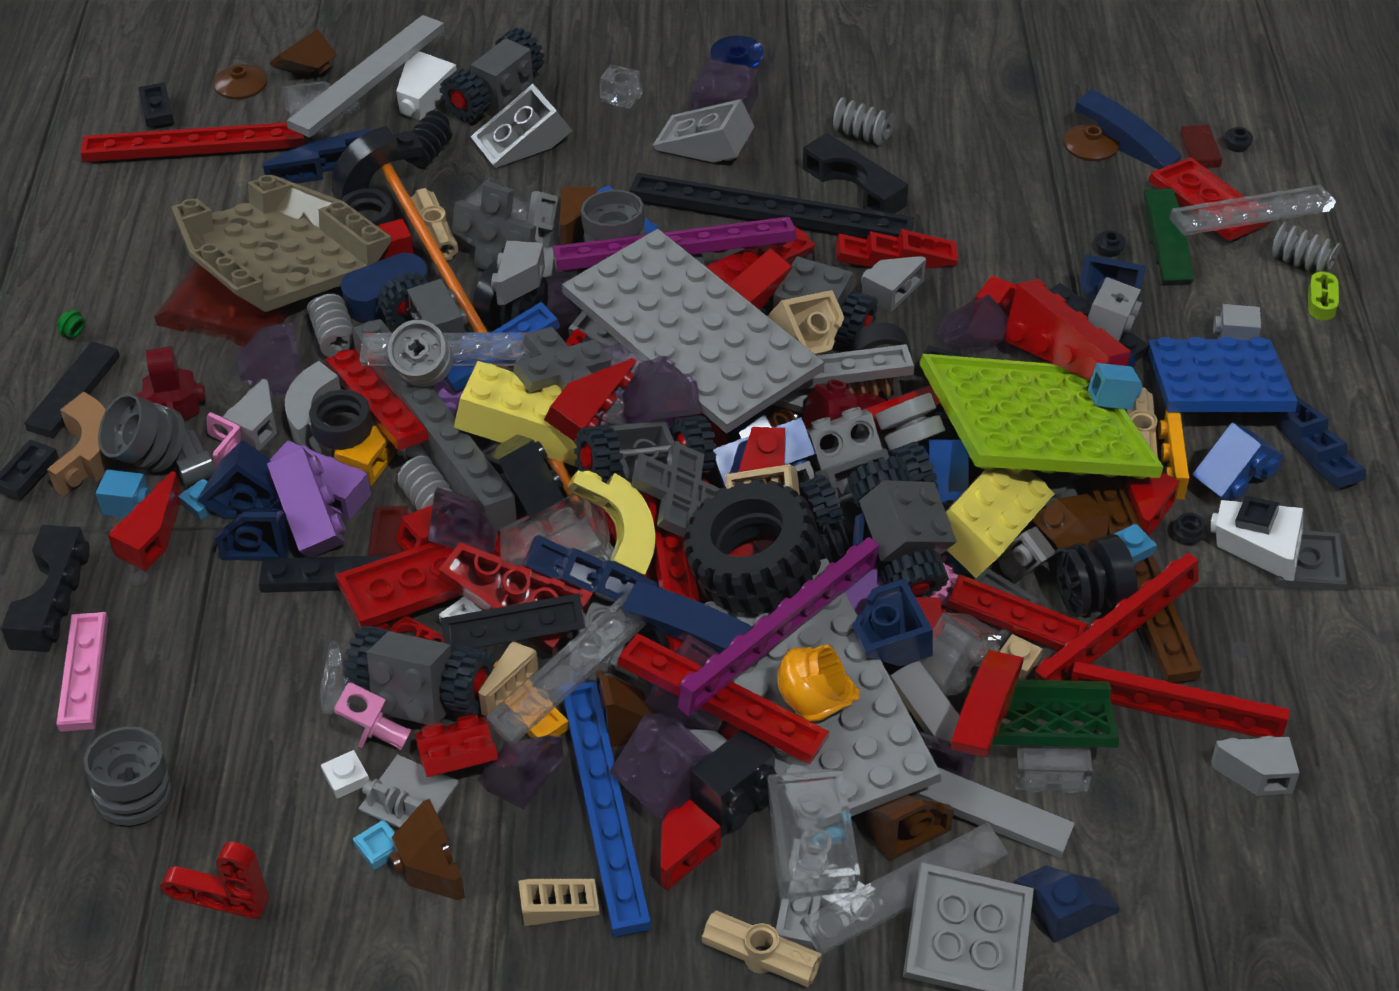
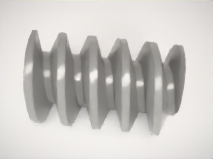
[833,97,895,146]
[1272,222,1342,272]
[307,294,354,357]
[397,455,461,521]

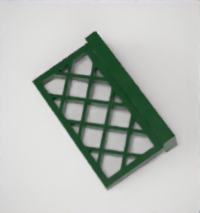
[965,678,1119,748]

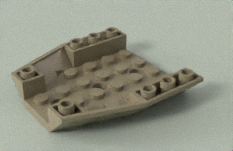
[171,175,392,312]

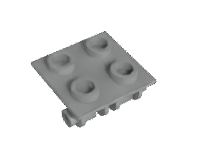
[358,754,459,828]

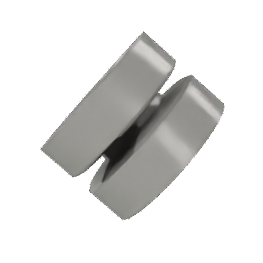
[388,320,453,387]
[875,393,946,451]

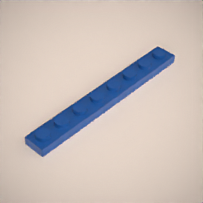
[562,681,651,937]

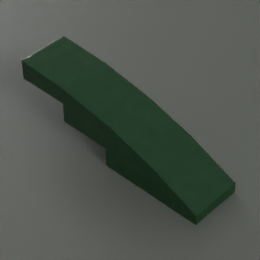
[1143,188,1194,286]

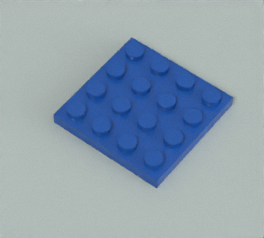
[1148,337,1298,412]

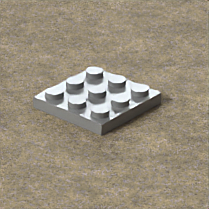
[903,862,1034,991]

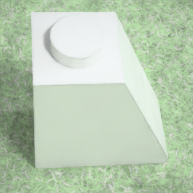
[396,51,457,120]
[1211,500,1303,581]

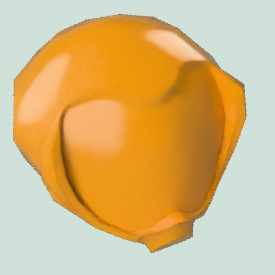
[777,644,860,722]

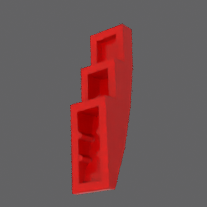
[835,229,959,268]
[951,650,1024,758]

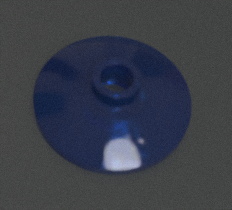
[710,36,763,70]

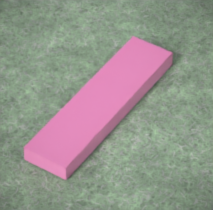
[56,612,108,732]

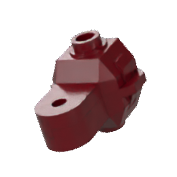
[136,346,206,420]
[803,379,885,447]

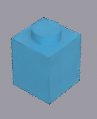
[1088,363,1142,410]
[95,470,151,518]

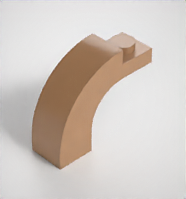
[47,392,114,496]

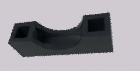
[803,133,908,214]
[0,525,90,652]

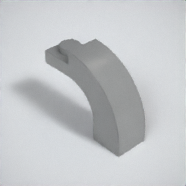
[523,191,578,282]
[285,361,341,458]

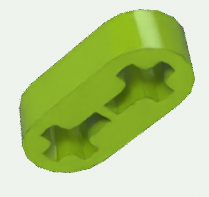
[1308,271,1339,320]

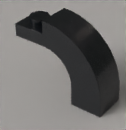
[332,126,424,200]

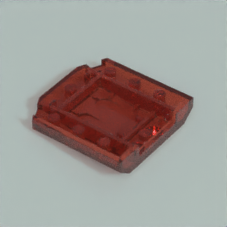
[154,262,299,352]

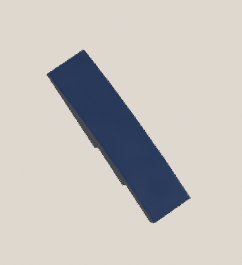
[1075,89,1181,170]
[263,129,372,184]
[1269,395,1366,489]
[523,535,659,608]
[621,581,759,667]

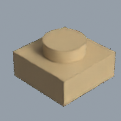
[1000,634,1043,680]

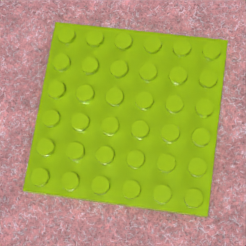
[919,354,1164,479]

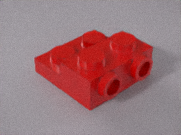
[414,714,498,777]

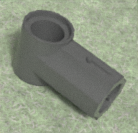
[176,428,215,487]

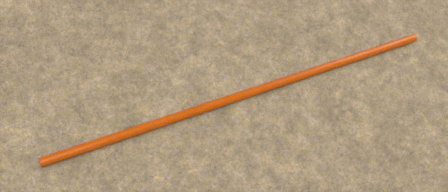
[381,163,586,510]

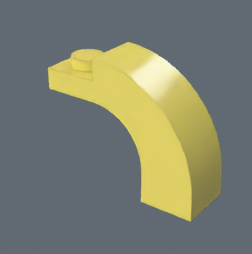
[566,470,655,576]

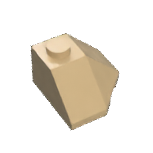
[768,290,844,356]

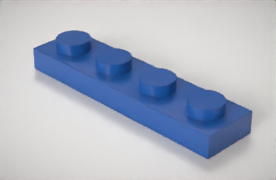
[444,302,560,392]

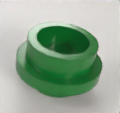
[57,309,86,339]

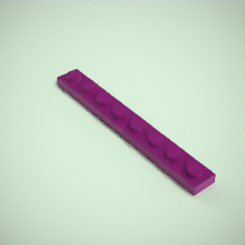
[552,217,796,272]
[678,537,880,716]

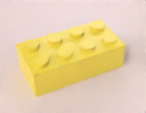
[454,361,578,467]
[945,468,1055,578]

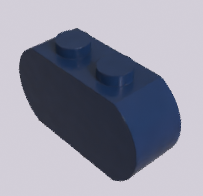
[341,253,429,323]

